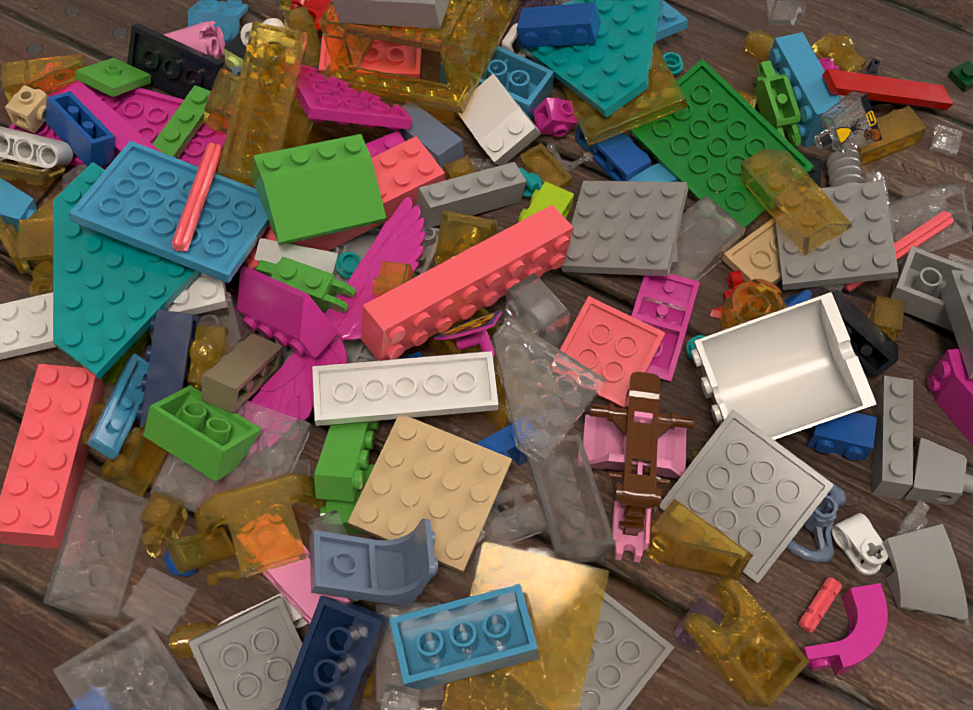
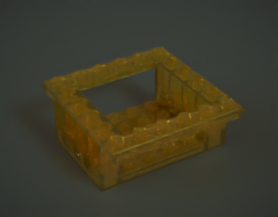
[319,0,519,114]

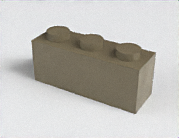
[201,333,283,413]

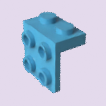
[188,0,248,45]

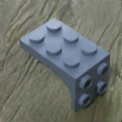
[309,518,438,607]

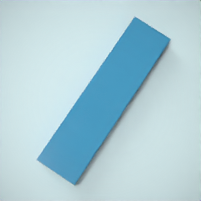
[86,353,149,460]

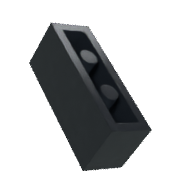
[832,290,898,378]

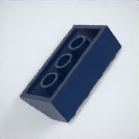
[278,596,390,710]

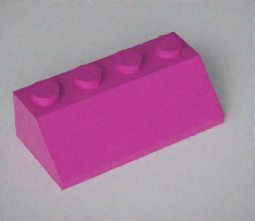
[237,266,339,359]

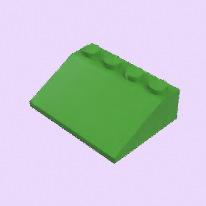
[251,134,386,245]

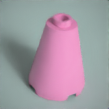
[163,21,225,66]

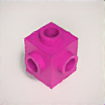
[533,97,577,137]

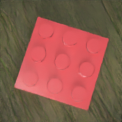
[549,296,666,408]

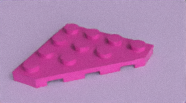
[283,63,412,131]

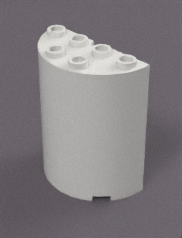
[691,292,876,440]

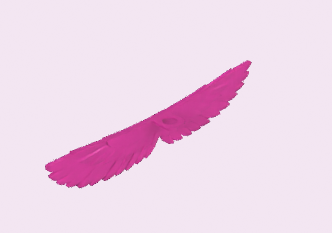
[238,197,426,460]

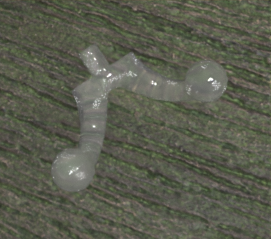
[547,142,593,173]

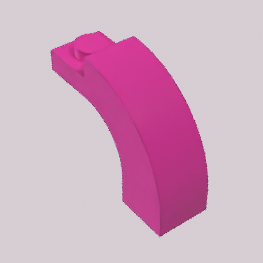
[797,583,888,676]

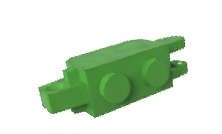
[753,60,801,147]
[256,256,356,313]

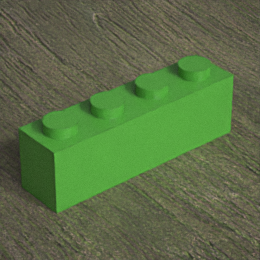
[314,420,380,502]

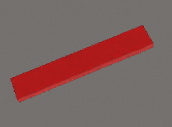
[822,69,953,110]

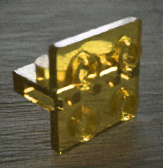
[99,425,167,499]

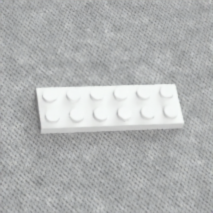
[312,351,498,426]

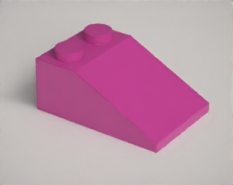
[927,349,973,445]

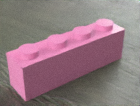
[237,514,351,625]

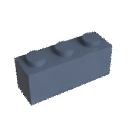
[388,100,464,172]

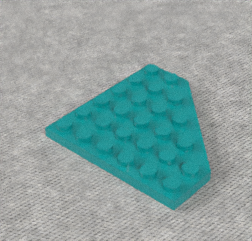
[516,0,662,118]
[53,162,201,379]

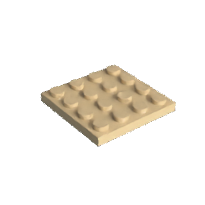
[348,416,512,574]

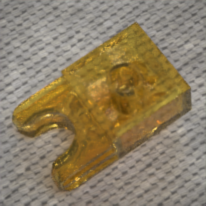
[683,578,809,707]

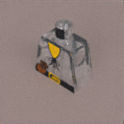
[814,91,882,153]

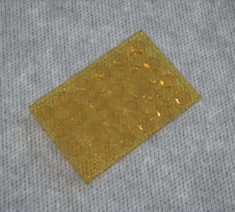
[442,541,609,710]

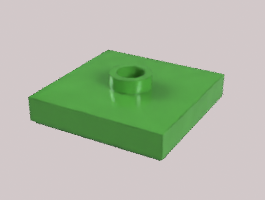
[75,58,151,97]

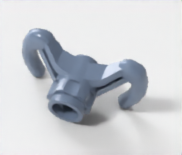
[786,483,846,563]

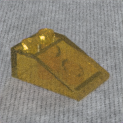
[647,498,753,581]

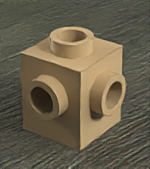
[5,85,48,134]

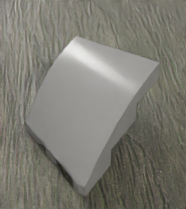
[883,524,969,621]

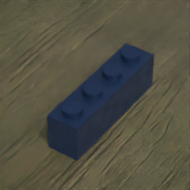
[137,309,199,429]

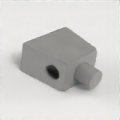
[904,438,973,505]

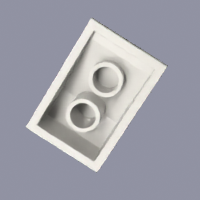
[454,74,541,166]

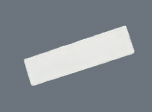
[255,238,338,274]

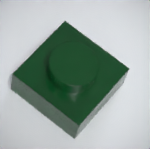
[947,60,973,92]

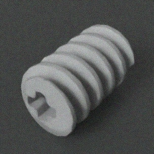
[826,149,863,187]

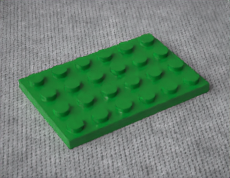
[626,59,814,238]

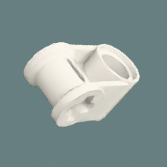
[831,513,888,576]

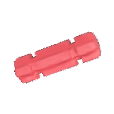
[798,577,842,633]

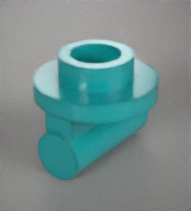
[519,167,543,198]

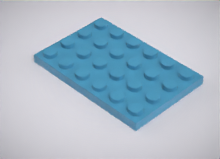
[69,141,270,283]

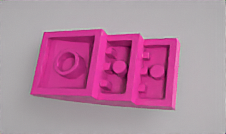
[631,273,700,382]

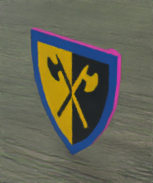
[434,310,502,355]

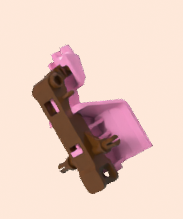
[581,372,694,563]

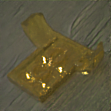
[195,473,323,578]

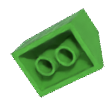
[143,385,262,482]

